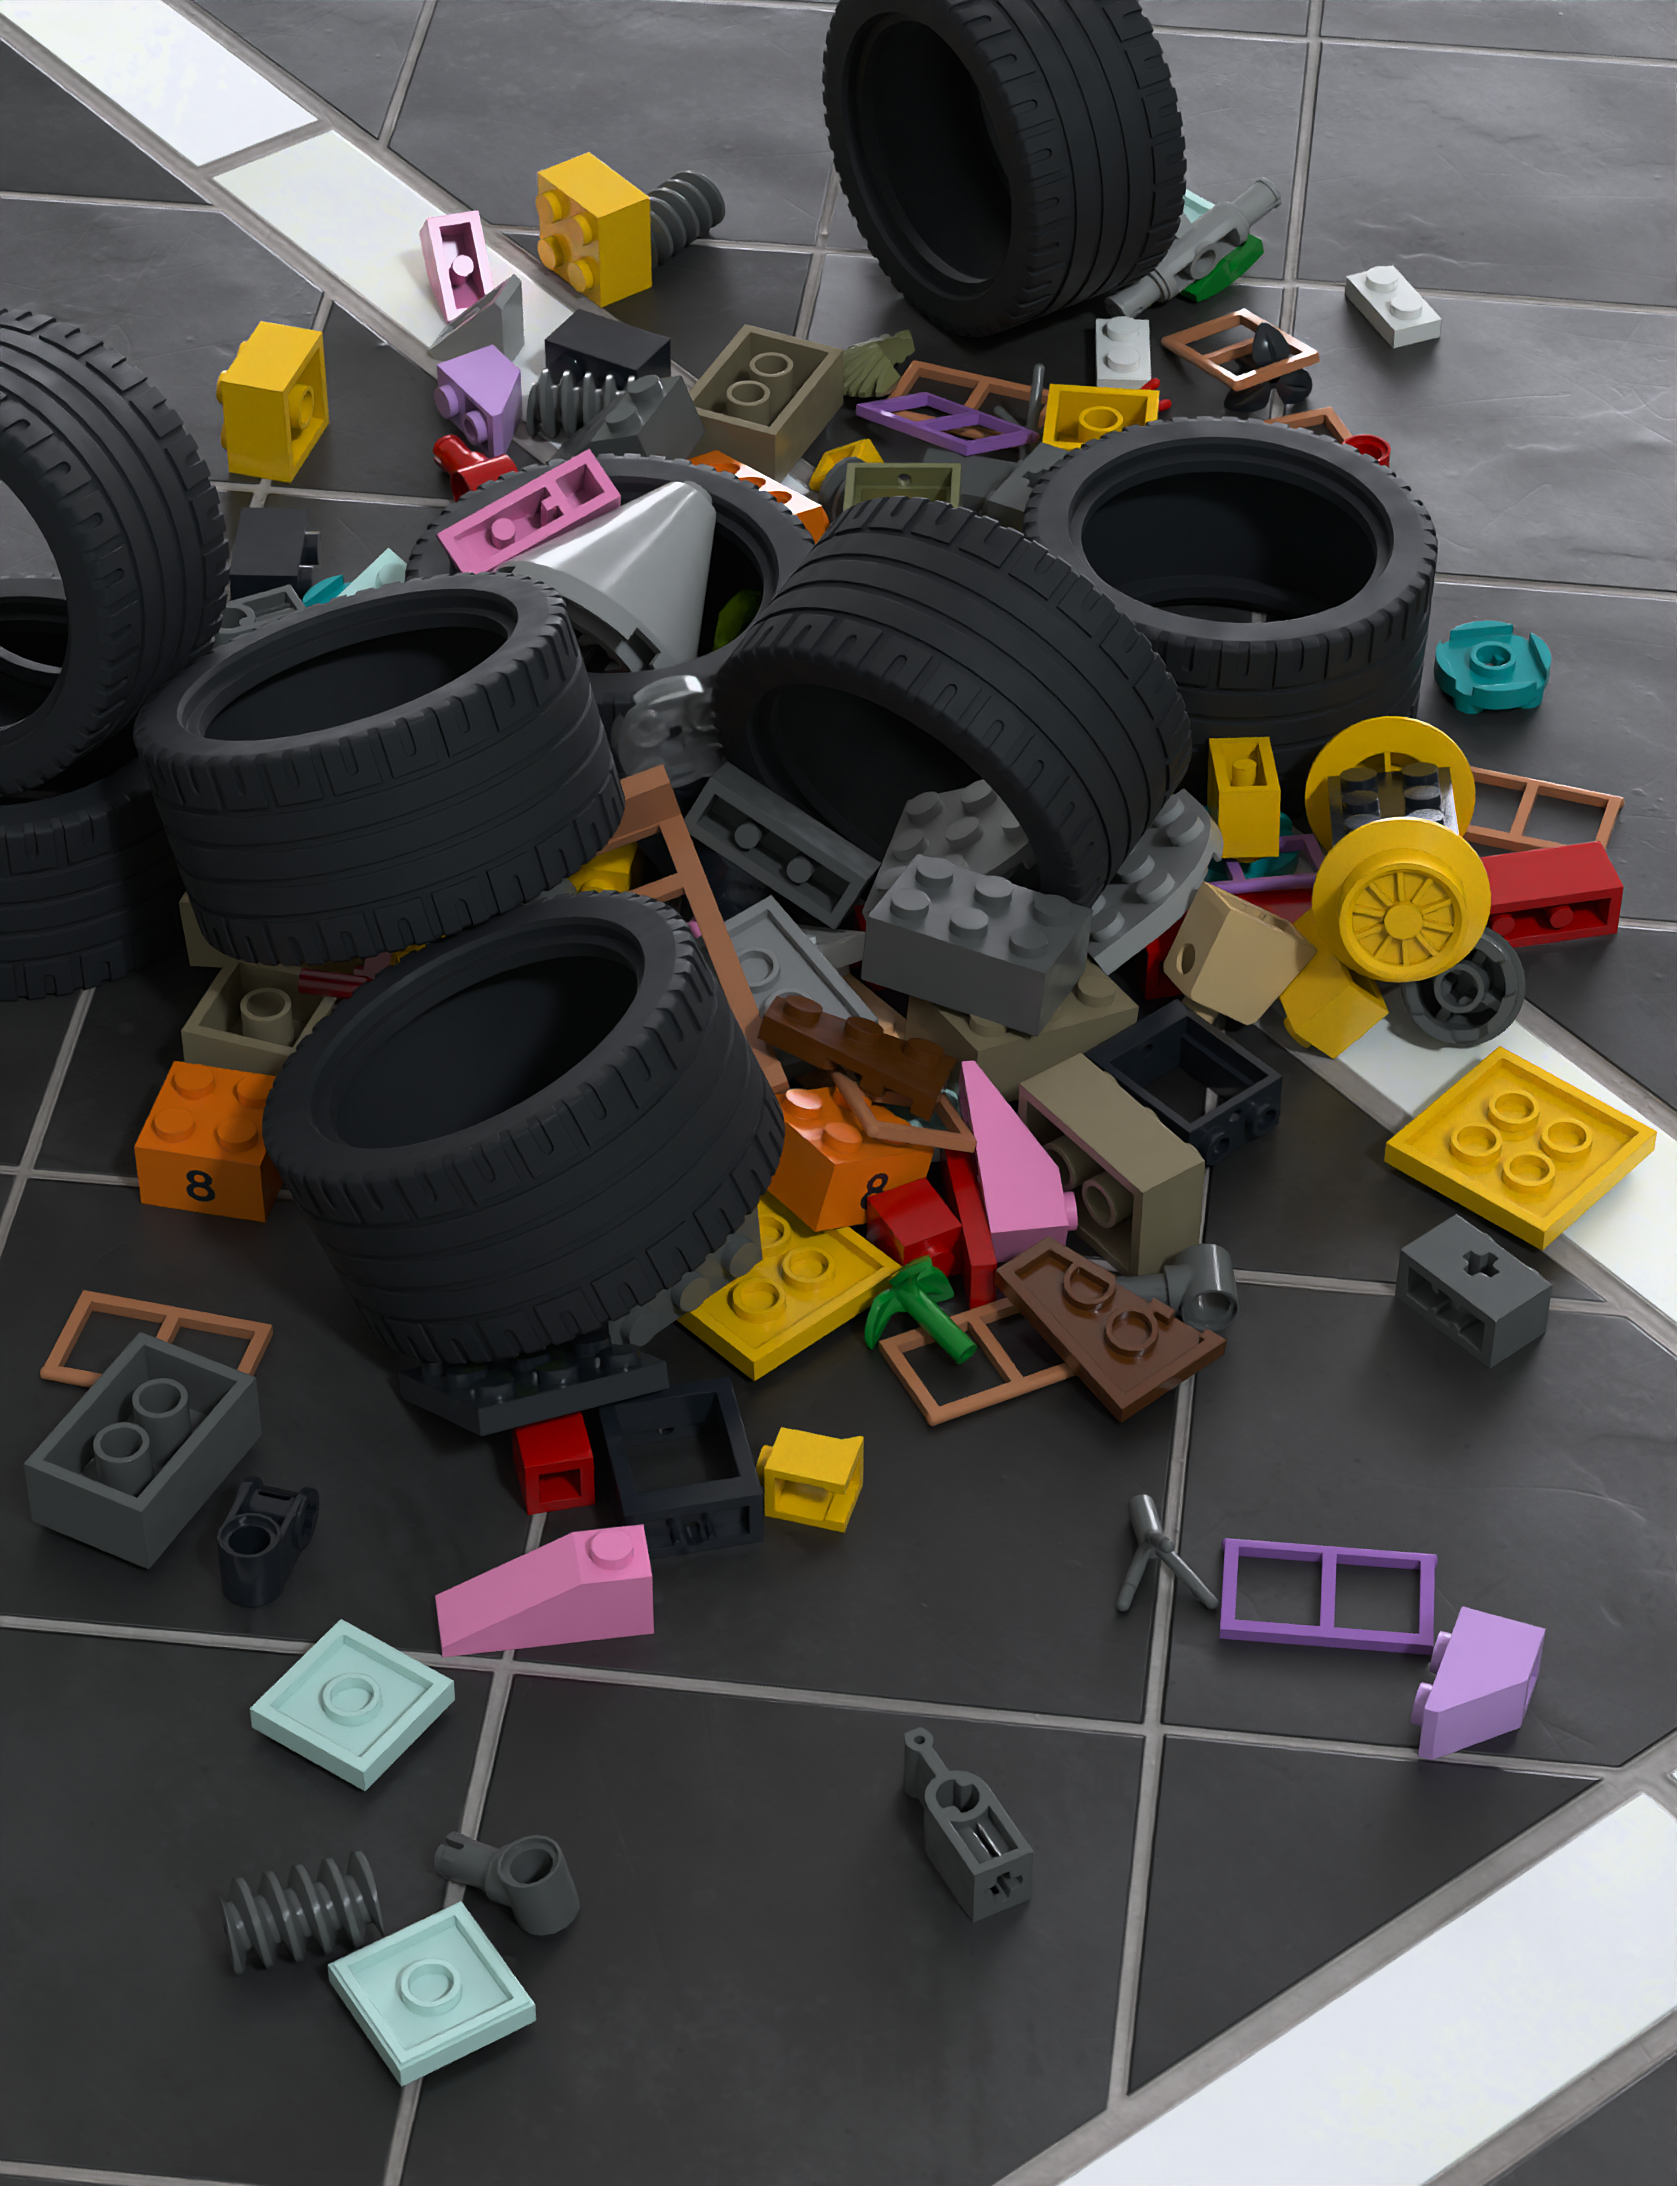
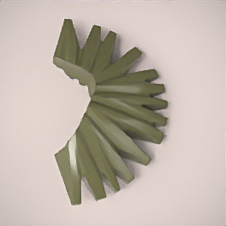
[843,330,915,397]

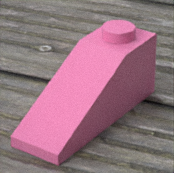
[437,449,621,574]
[957,1061,1078,1263]
[435,1524,654,1658]

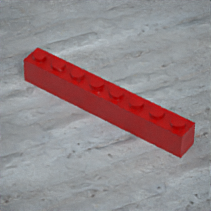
[1129,841,1624,1000]

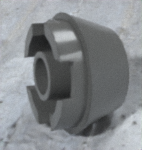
[1401,927,1526,1046]

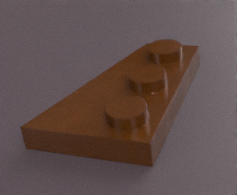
[757,995,958,1122]
[994,1236,1227,1423]

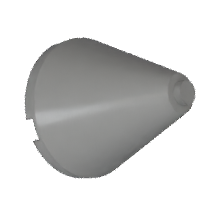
[492,481,716,673]

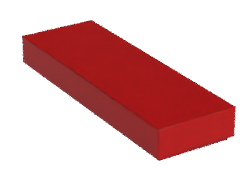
[939,1130,997,1310]

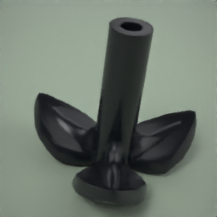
[1224,322,1313,412]

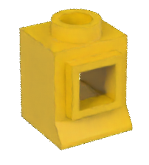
[756,1427,864,1533]

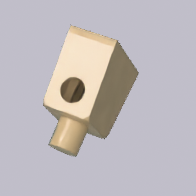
[1163,881,1317,1025]

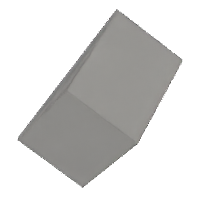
[427,274,524,362]

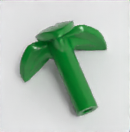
[864,1255,977,1364]

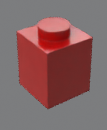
[866,1177,962,1278]
[511,1411,595,1515]

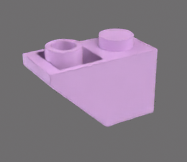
[434,344,522,458]
[1411,1606,1546,1760]

